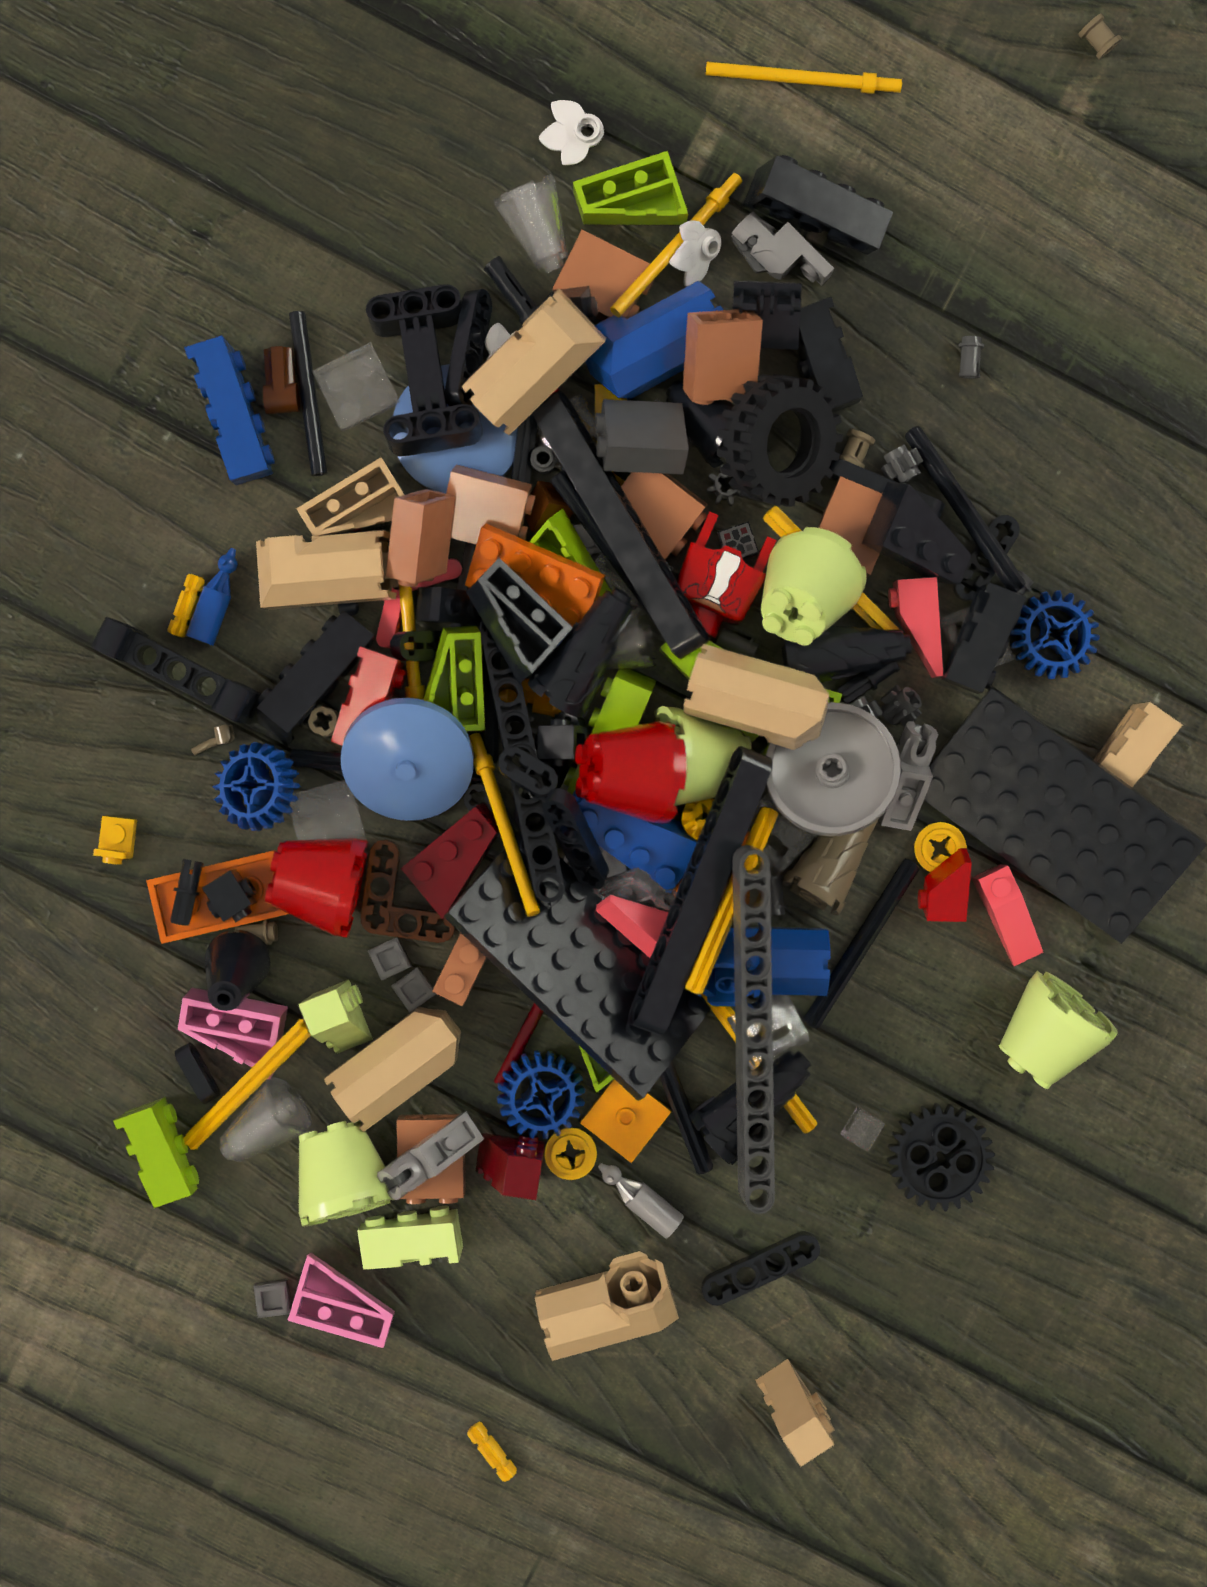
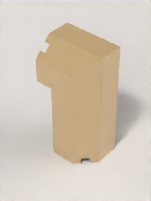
[462,289,606,435]
[256,530,399,610]
[683,644,829,750]
[324,1007,461,1132]
[535,1251,679,1361]

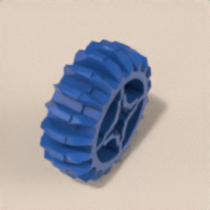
[1010,590,1100,679]
[212,742,301,831]
[497,1050,586,1139]

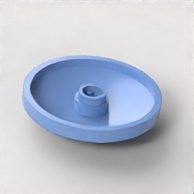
[393,364,518,493]
[341,698,474,821]

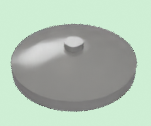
[766,703,901,836]

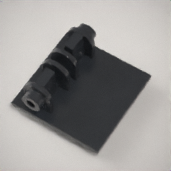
[733,281,802,349]

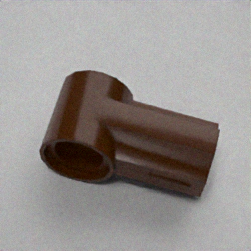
[263,346,300,414]

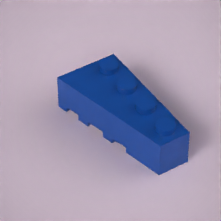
[184,335,275,485]
[572,791,697,896]

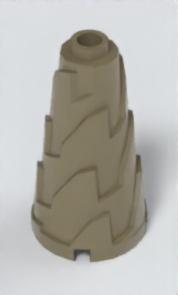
[782,820,878,916]

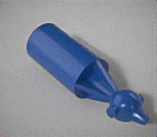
[186,548,238,646]

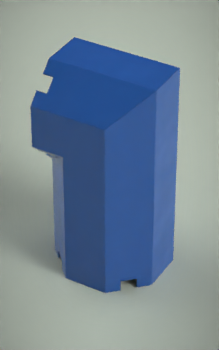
[586,281,723,398]
[694,926,830,1006]

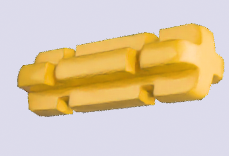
[167,574,205,638]
[467,1422,517,1482]

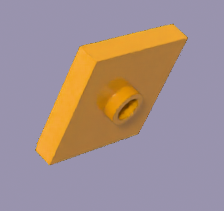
[580,1079,671,1163]

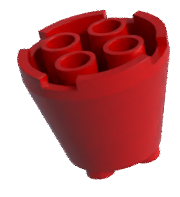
[575,721,687,823]
[265,838,369,938]

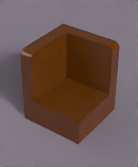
[525,481,573,533]

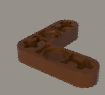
[360,839,456,943]

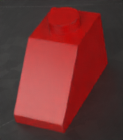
[918,848,972,922]

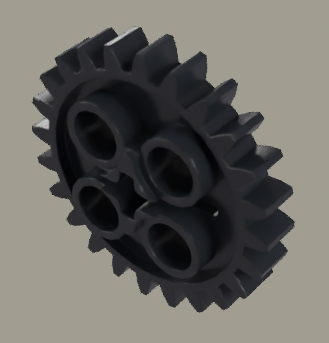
[887,1103,995,1211]

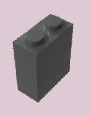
[595,399,688,474]

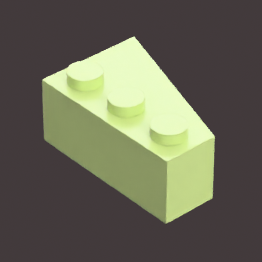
[298,980,373,1054]
[357,1206,463,1270]

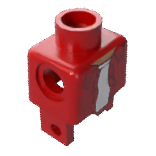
[677,511,776,638]

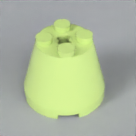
[761,527,866,646]
[654,706,751,806]
[999,970,1118,1089]
[298,1121,394,1227]

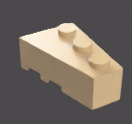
[1094,702,1182,788]
[756,1359,835,1467]

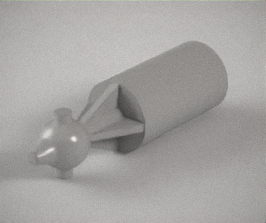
[598,1163,684,1239]

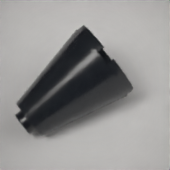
[666,380,735,468]
[205,930,271,1011]

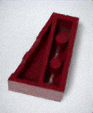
[401,802,500,919]
[475,1133,545,1200]

